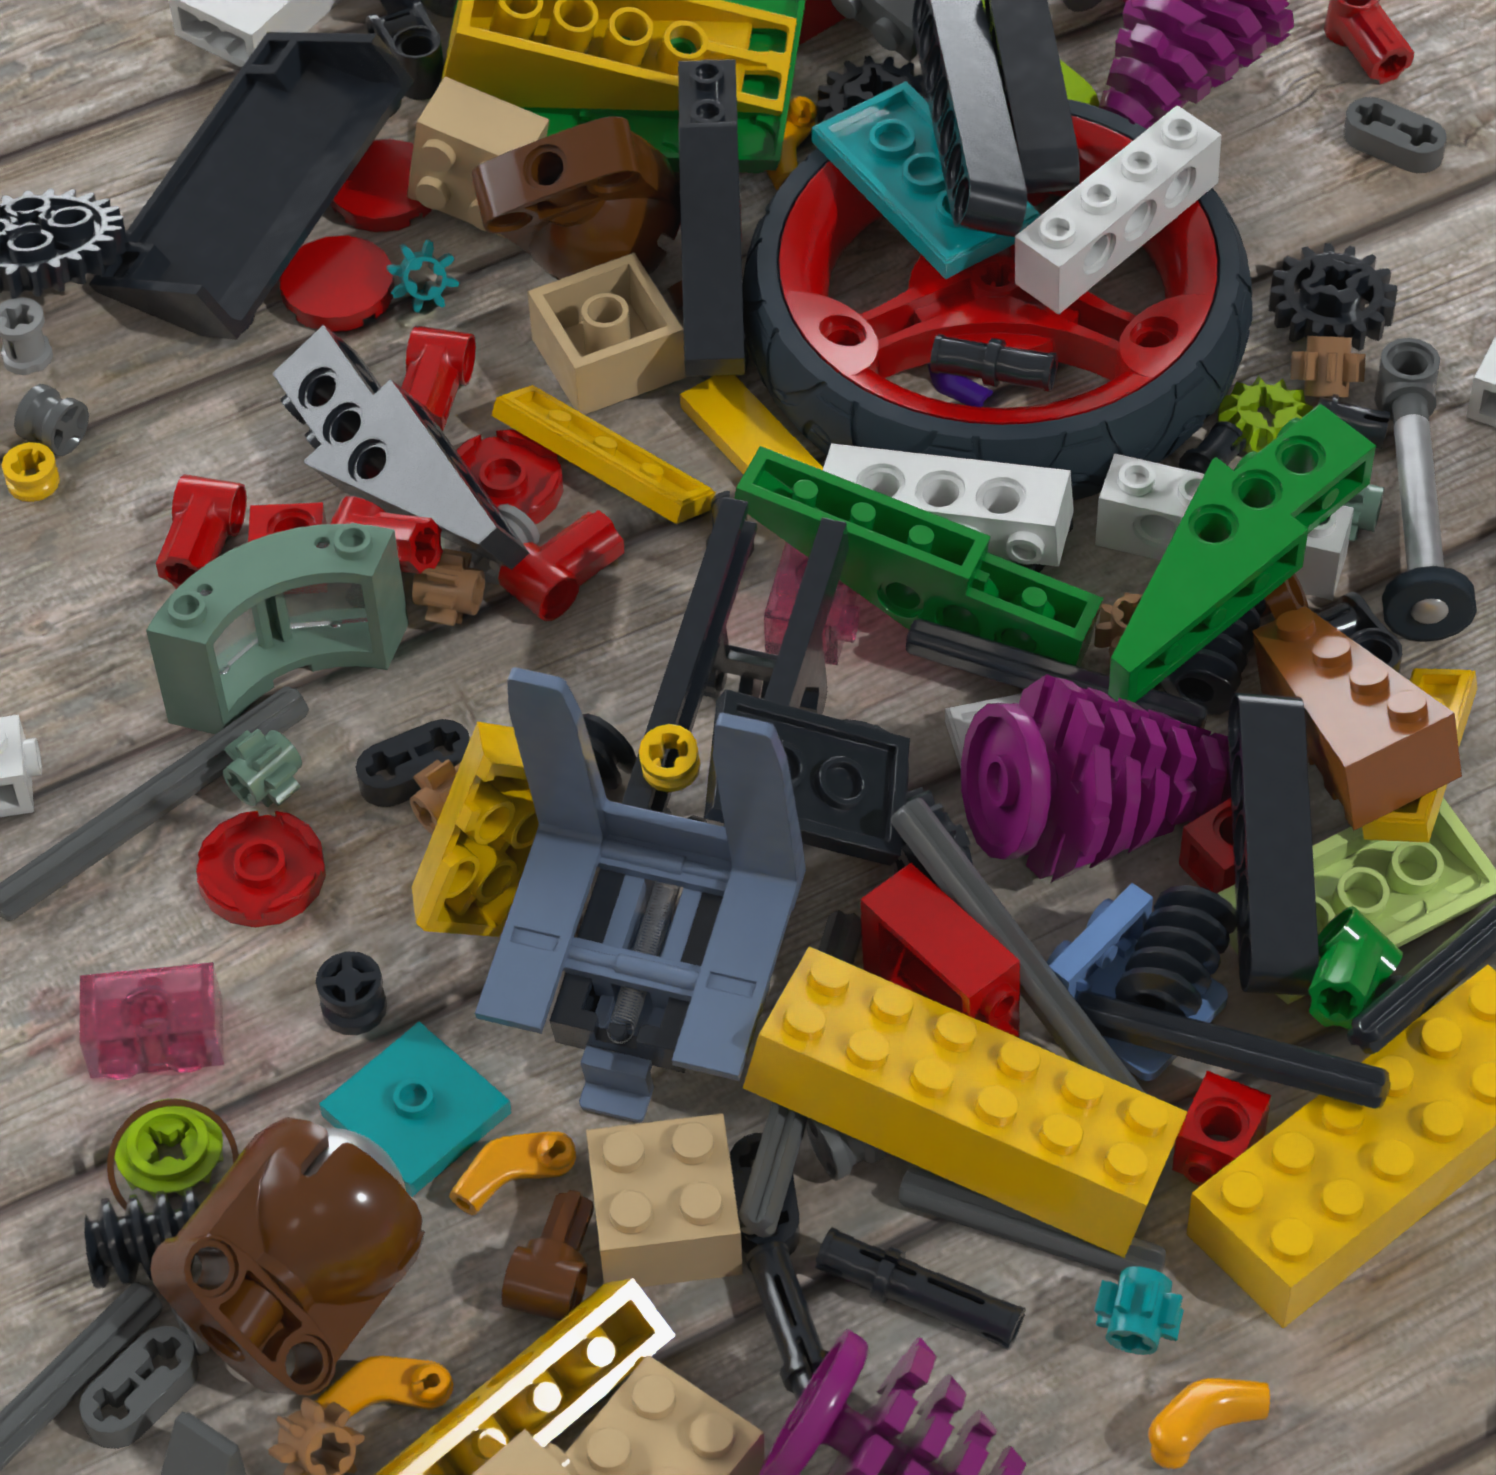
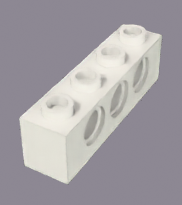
[1015,105,1221,315]
[823,443,1074,567]
[1095,453,1354,600]

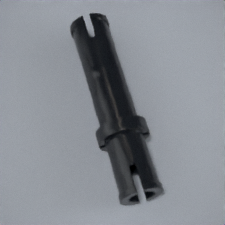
[815,1227,1026,1350]
[746,1241,829,1445]

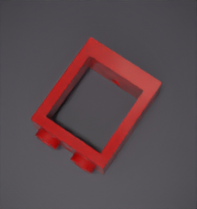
[860,863,1020,1038]

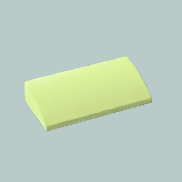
[1218,797,1496,1004]

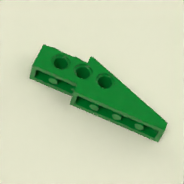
[1108,403,1376,703]
[734,446,1103,666]

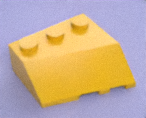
[412,721,602,937]

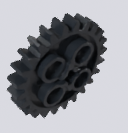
[0,189,127,299]

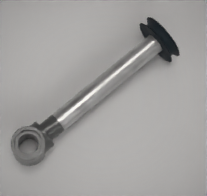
[1374,338,1477,642]

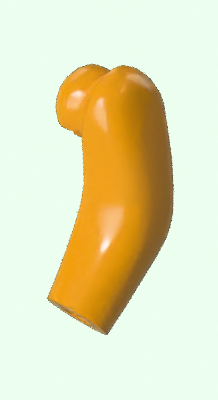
[766,97,817,191]
[449,1131,576,1215]
[314,1355,454,1418]
[1148,1378,1270,1469]

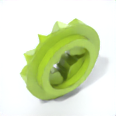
[1218,376,1314,453]
[115,1098,223,1199]

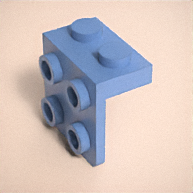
[1047,883,1228,1081]

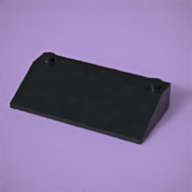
[89,32,414,340]

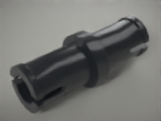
[930,334,1058,392]

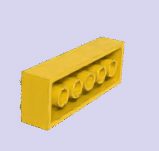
[743,946,1187,1258]
[1186,965,1496,1329]

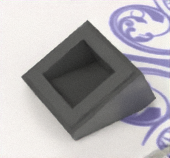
[161,1411,247,1475]

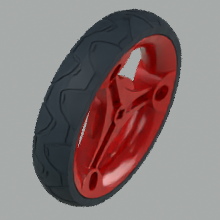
[742,98,1253,501]

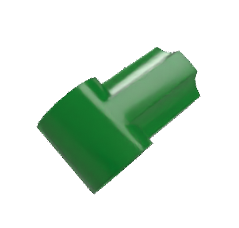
[1308,906,1403,1030]

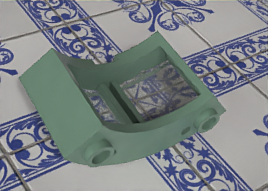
[146,523,409,734]

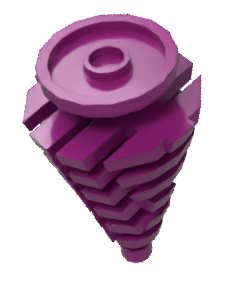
[1098,0,1294,129]
[961,674,1231,883]
[758,1328,1027,1475]

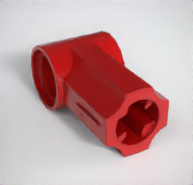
[1324,0,1415,85]
[401,326,476,431]
[156,474,247,589]
[318,496,443,574]
[498,510,624,622]

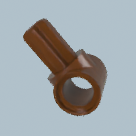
[501,1190,594,1321]

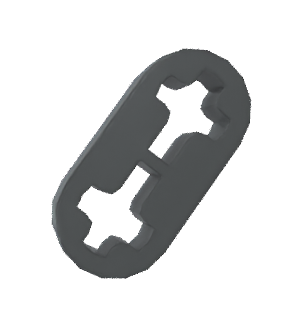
[1343,97,1447,173]
[79,1326,199,1449]

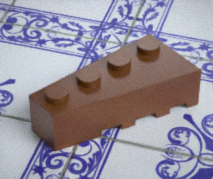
[1252,606,1462,830]

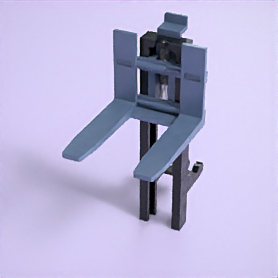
[475,497,849,1123]

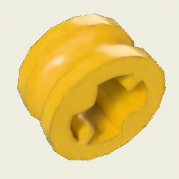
[1,442,60,502]
[638,724,701,792]

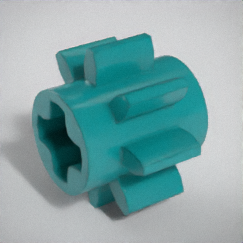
[386,239,459,313]
[1094,1266,1184,1355]

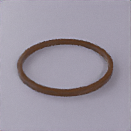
[107,1099,239,1211]

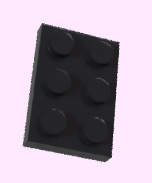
[704,689,910,866]

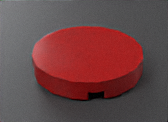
[330,139,433,232]
[280,235,395,332]
[456,429,564,525]
[196,810,326,928]

